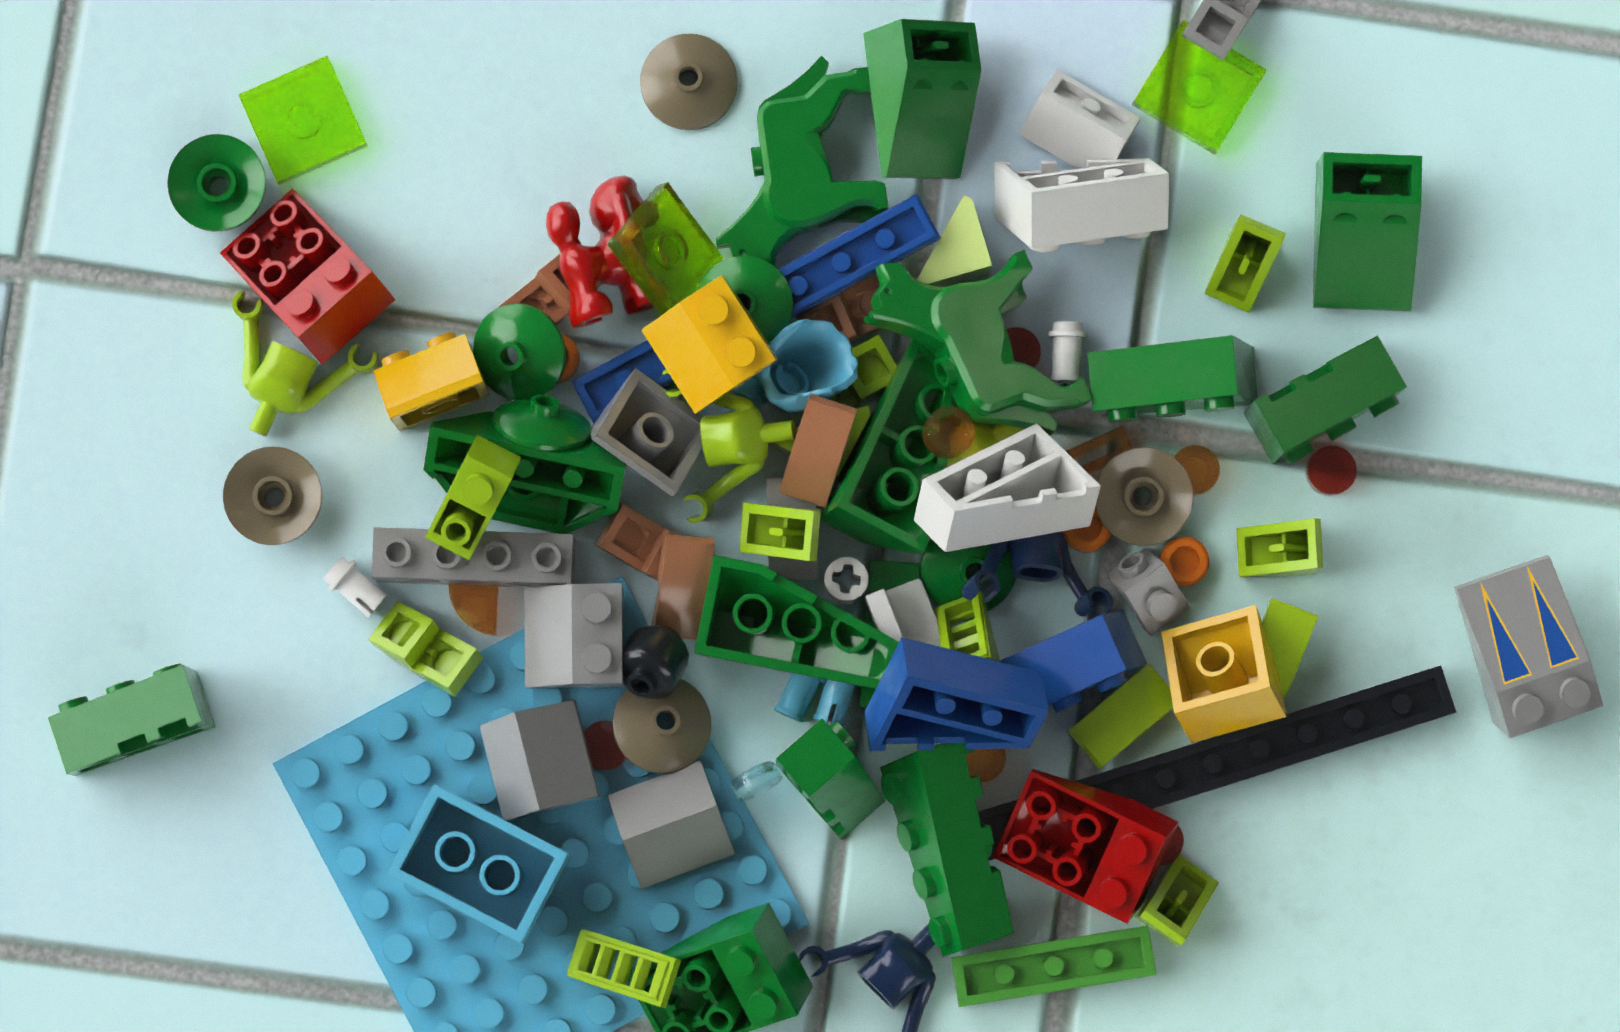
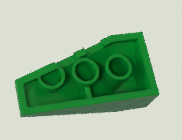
[820,339,953,555]

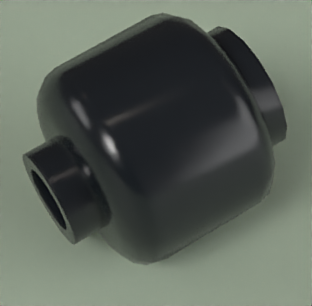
[622,625,689,699]

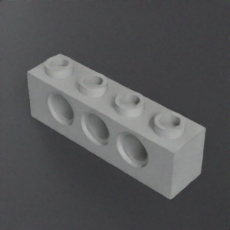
[371,527,576,588]

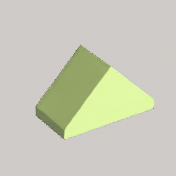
[917,195,992,287]

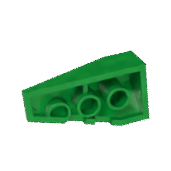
[694,555,899,689]

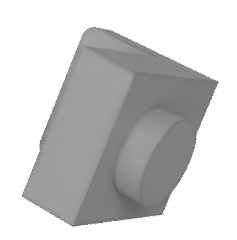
[1107,548,1191,636]

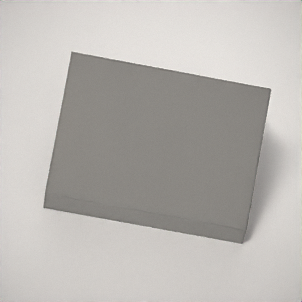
[591,368,703,497]
[480,700,600,822]
[607,761,735,889]

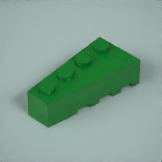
[880,743,1014,957]

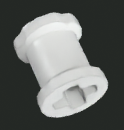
[824,557,869,605]

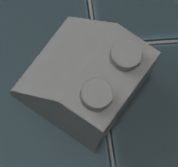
[524,583,625,689]

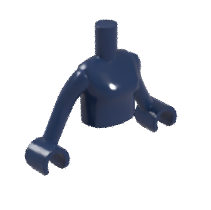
[961,531,1113,617]
[798,924,936,1032]

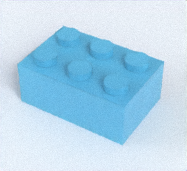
[386,784,571,944]

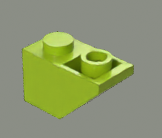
[424,435,522,560]

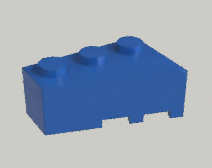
[1000,610,1147,713]
[864,637,1049,751]

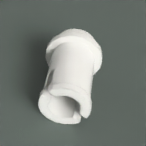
[1048,321,1087,383]
[323,557,388,618]

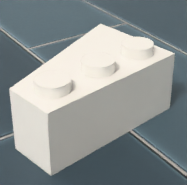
[994,158,1169,252]
[914,423,1101,552]

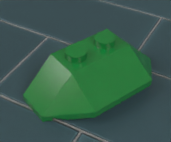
[423,411,627,534]

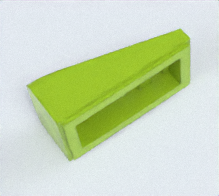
[935,591,1000,662]
[567,929,681,1008]

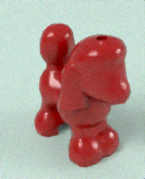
[546,175,667,329]

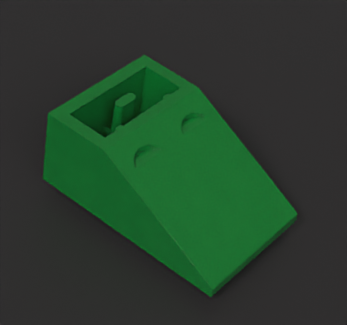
[863,19,982,179]
[1313,152,1422,311]
[628,902,813,1032]

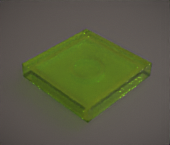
[1132,20,1267,155]
[238,55,368,185]
[607,182,724,316]

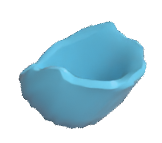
[757,319,859,413]

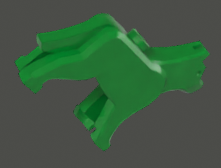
[716,56,889,267]
[863,250,1092,436]

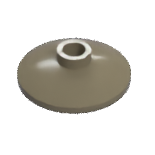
[640,34,737,130]
[223,446,322,545]
[1095,447,1193,546]
[612,679,711,774]

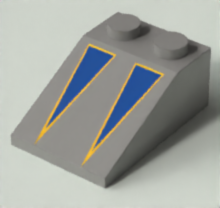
[1454,555,1603,738]

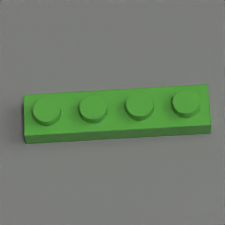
[951,925,1157,1007]

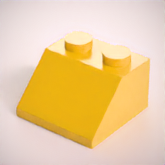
[641,275,779,414]
[373,332,490,431]
[1161,605,1287,743]

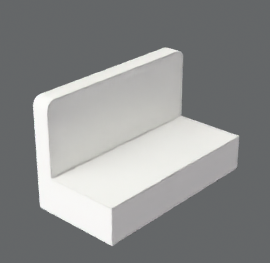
[1020,69,1141,169]
[865,579,941,647]

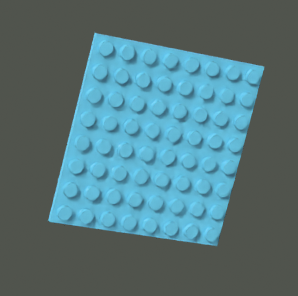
[272,576,810,1032]

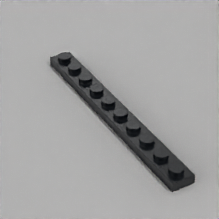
[978,665,1457,861]

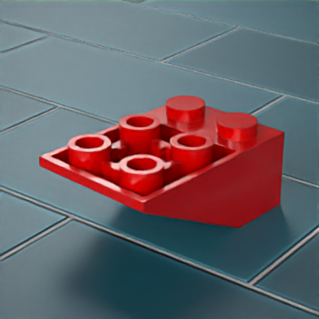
[220,188,396,365]
[993,769,1179,924]

